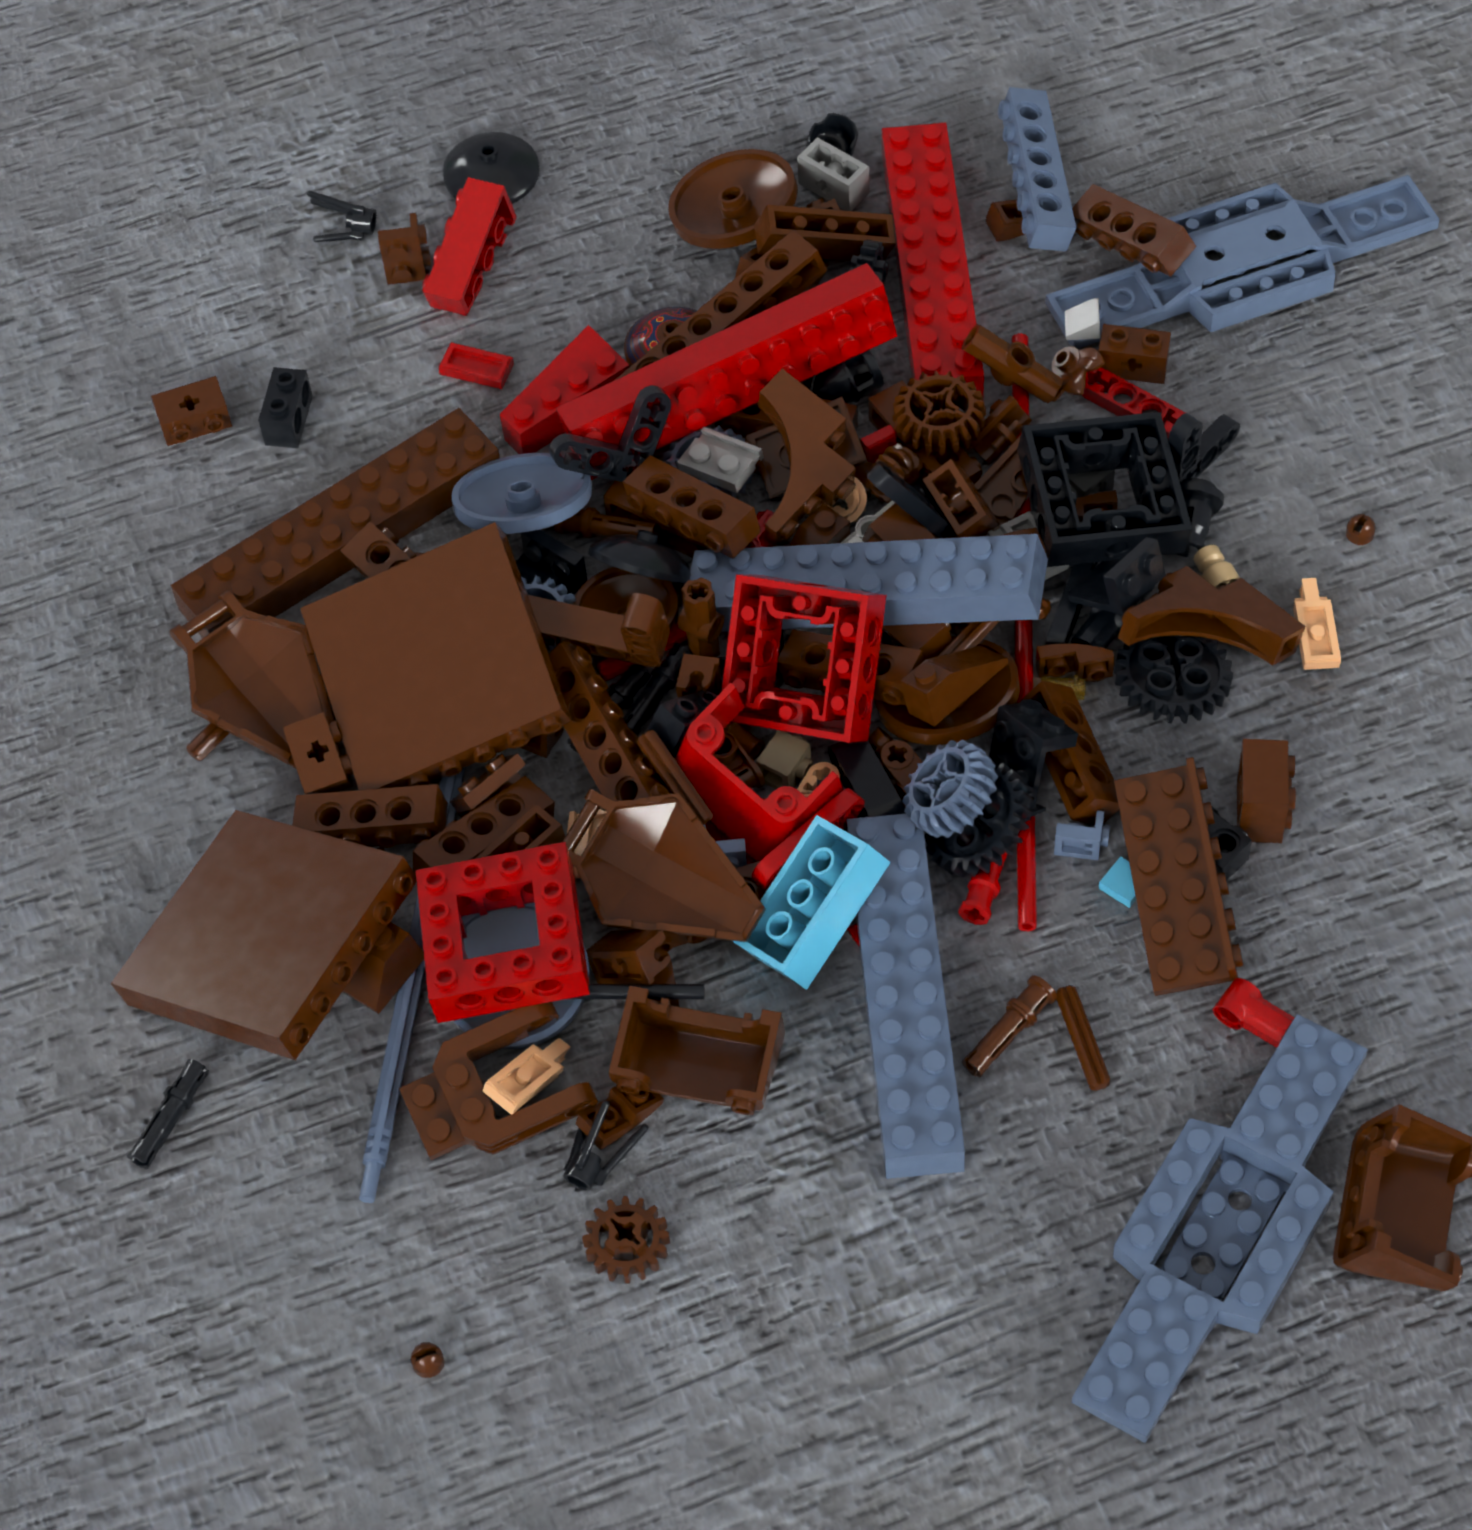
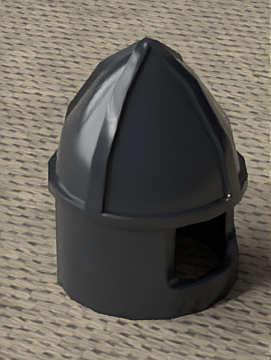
[810,350,884,404]

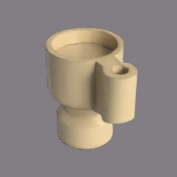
[1193,545,1240,589]

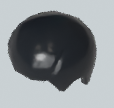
[807,113,858,156]

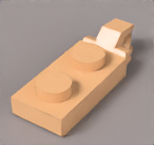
[1293,578,1341,670]
[482,1038,571,1115]

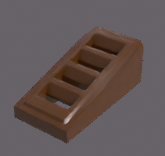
[986,199,1025,242]

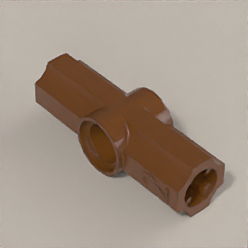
[962,324,1063,404]
[677,577,725,657]

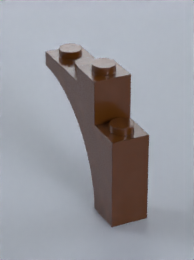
[759,369,856,546]
[1118,566,1306,666]

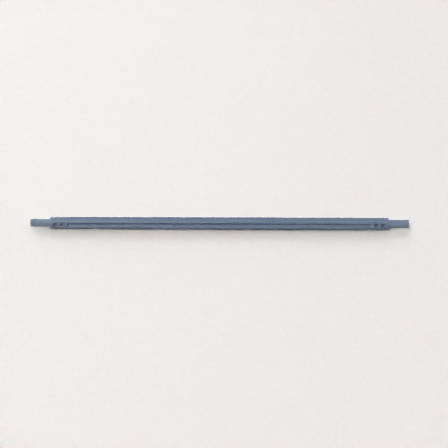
[359,767,466,1203]

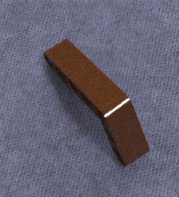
[528,593,670,667]

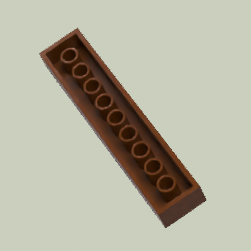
[171,408,500,638]

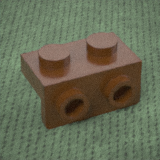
[378,213,431,285]
[450,753,526,818]

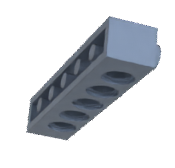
[998,87,1076,252]

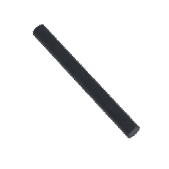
[569,984,705,999]

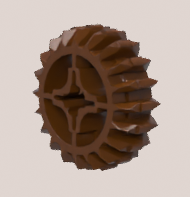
[892,370,986,457]

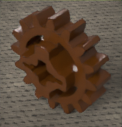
[583,1196,670,1284]

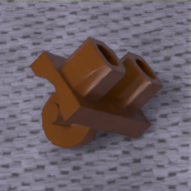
[970,395,1032,464]

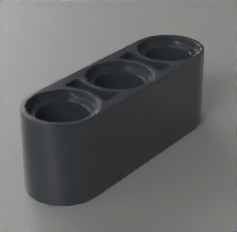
[828,741,906,818]

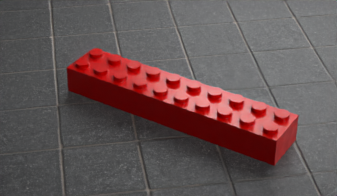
[882,122,984,401]
[556,263,897,480]

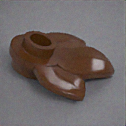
[1051,346,1105,402]

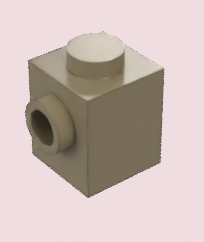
[756,730,813,789]

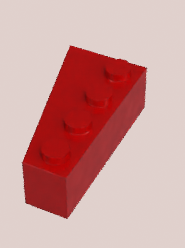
[422,177,517,316]
[500,325,630,454]

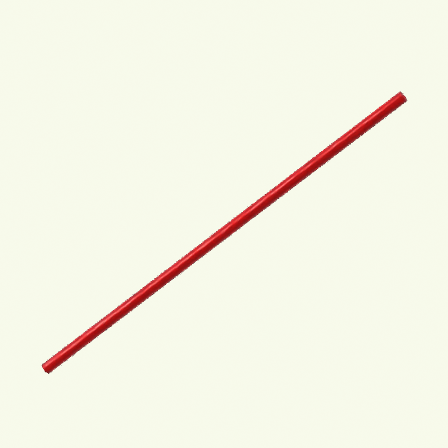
[1012,333,1037,931]

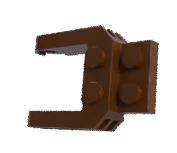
[399,1002,598,1160]

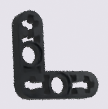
[549,385,671,482]
[1168,413,1240,482]
[867,461,952,538]

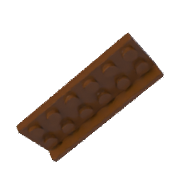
[1114,757,1244,996]

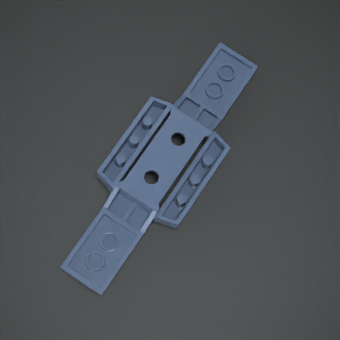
[1046,175,1440,349]
[1072,1014,1368,1443]

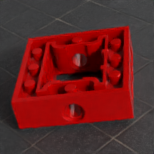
[722,574,887,743]
[415,842,590,1023]

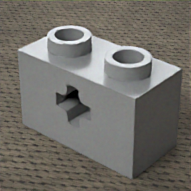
[797,137,870,211]

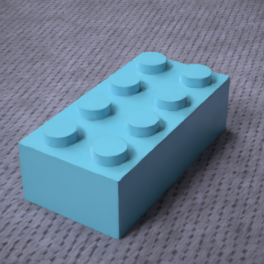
[733,815,891,990]

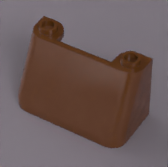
[608,986,785,1115]
[1333,1104,1472,1291]

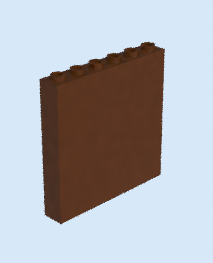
[300,522,572,790]
[111,810,417,1060]

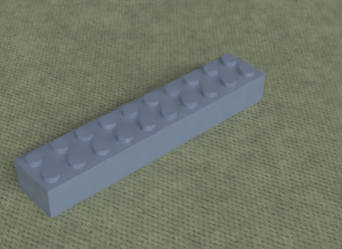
[682,534,1048,632]
[847,814,965,1179]

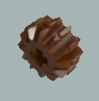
[866,443,923,503]

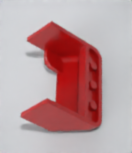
[675,683,844,862]

